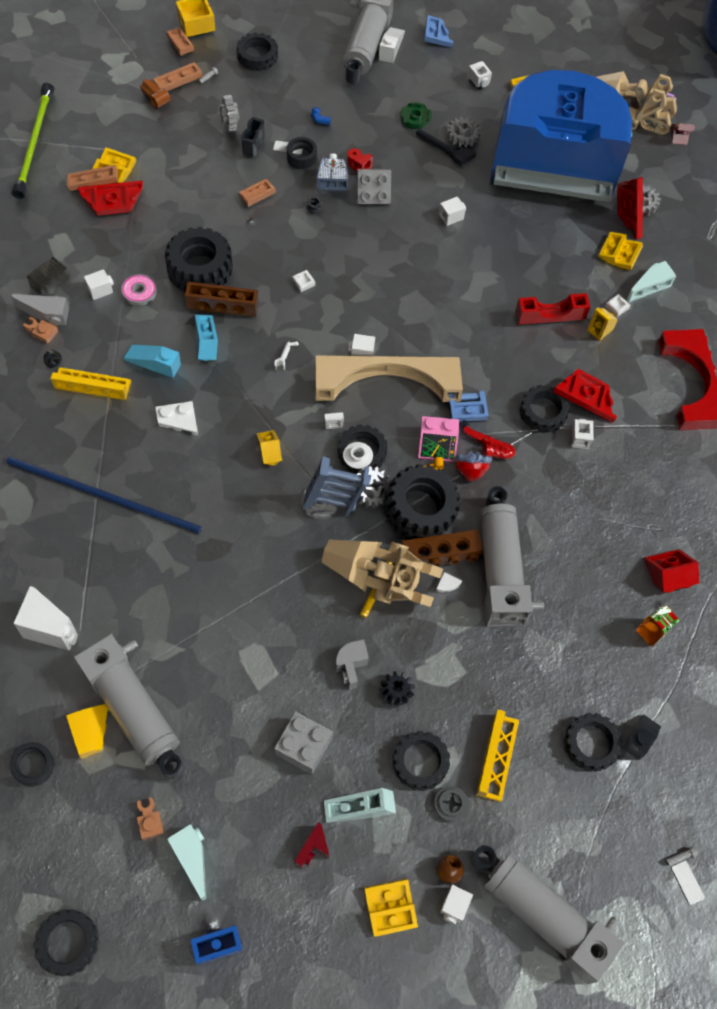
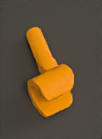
[423,457,444,470]

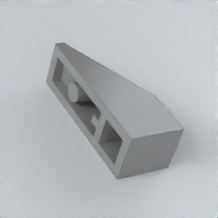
[12,294,69,326]

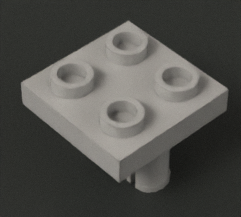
[357,169,391,204]

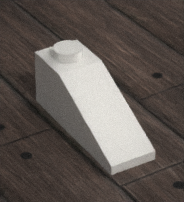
[379,27,405,63]

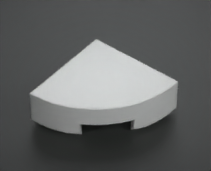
[436,572,462,593]

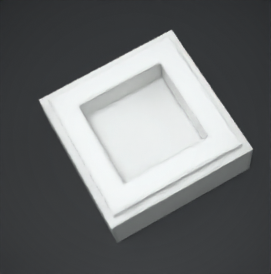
[292,270,315,292]
[605,294,630,317]
[324,412,344,429]

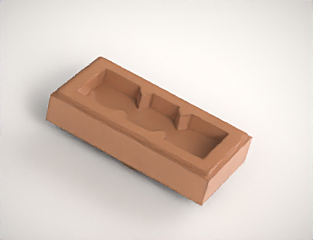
[166,27,194,56]
[239,179,276,207]

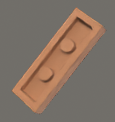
[153,62,203,91]
[67,165,118,191]

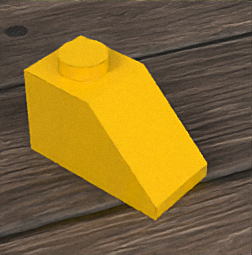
[587,308,618,341]
[256,430,282,466]

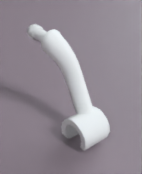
[275,341,299,371]

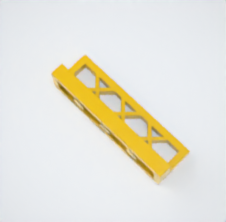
[51,367,131,400]
[476,709,519,802]

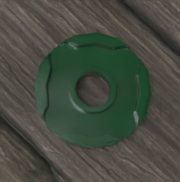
[400,102,432,129]

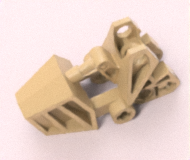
[597,71,677,135]
[322,540,443,607]

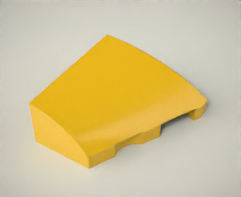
[66,704,109,759]

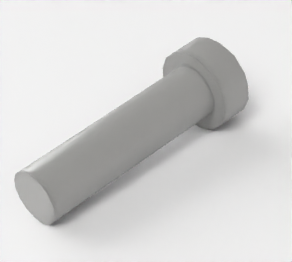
[198,67,218,84]
[666,846,697,866]

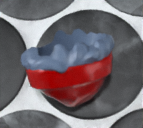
[455,451,492,482]

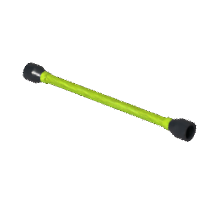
[11,83,55,199]

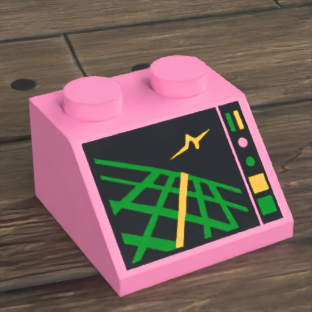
[418,416,459,463]

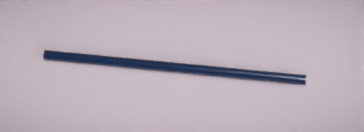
[6,456,202,534]

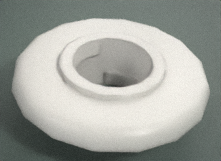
[343,442,373,469]

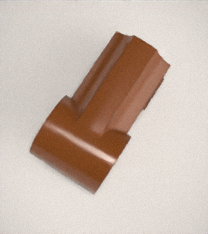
[140,79,171,109]

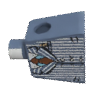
[317,154,349,191]

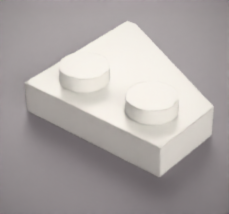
[156,401,198,435]

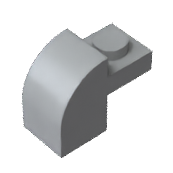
[336,640,369,689]

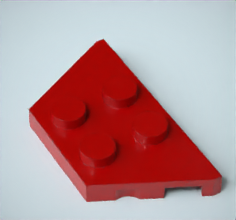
[617,177,644,239]
[78,180,144,216]
[553,369,617,423]

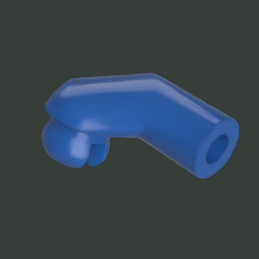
[311,107,331,125]

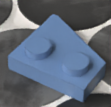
[424,15,453,48]

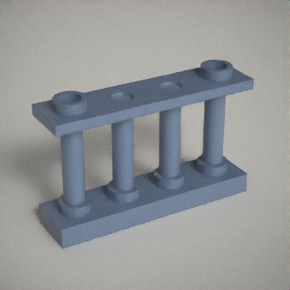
[303,457,371,517]

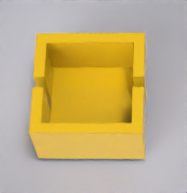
[176,0,215,37]

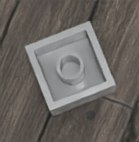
[274,711,333,775]

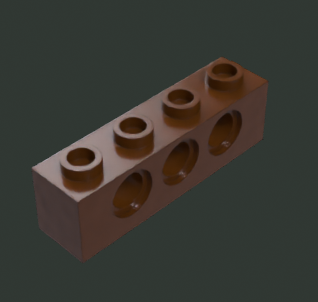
[185,282,259,317]
[402,529,483,567]

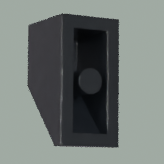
[622,714,661,760]

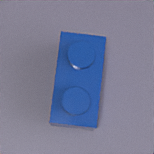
[190,925,243,966]

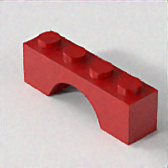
[515,293,591,325]

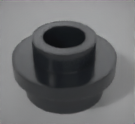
[306,197,322,213]
[43,350,62,368]

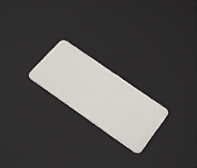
[273,141,303,154]
[672,861,705,905]

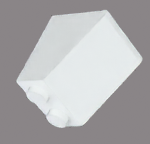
[14,586,78,651]

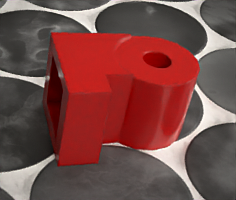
[347,148,373,173]

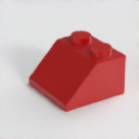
[644,549,700,593]

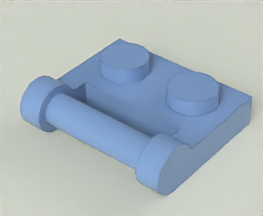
[448,391,489,422]

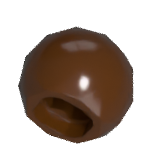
[436,855,464,884]

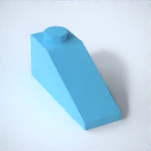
[195,315,218,361]
[124,345,181,378]

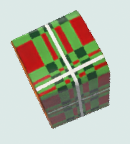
[636,604,680,646]

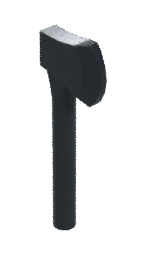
[416,128,476,166]

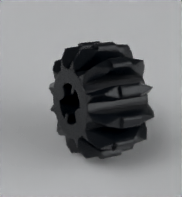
[380,671,415,707]

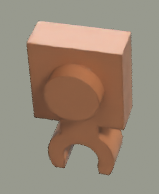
[23,317,58,344]
[137,797,164,840]

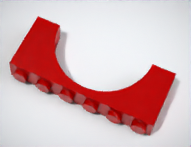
[658,329,717,430]

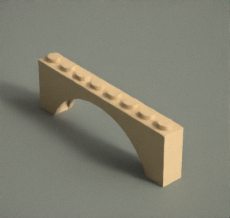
[315,355,463,402]

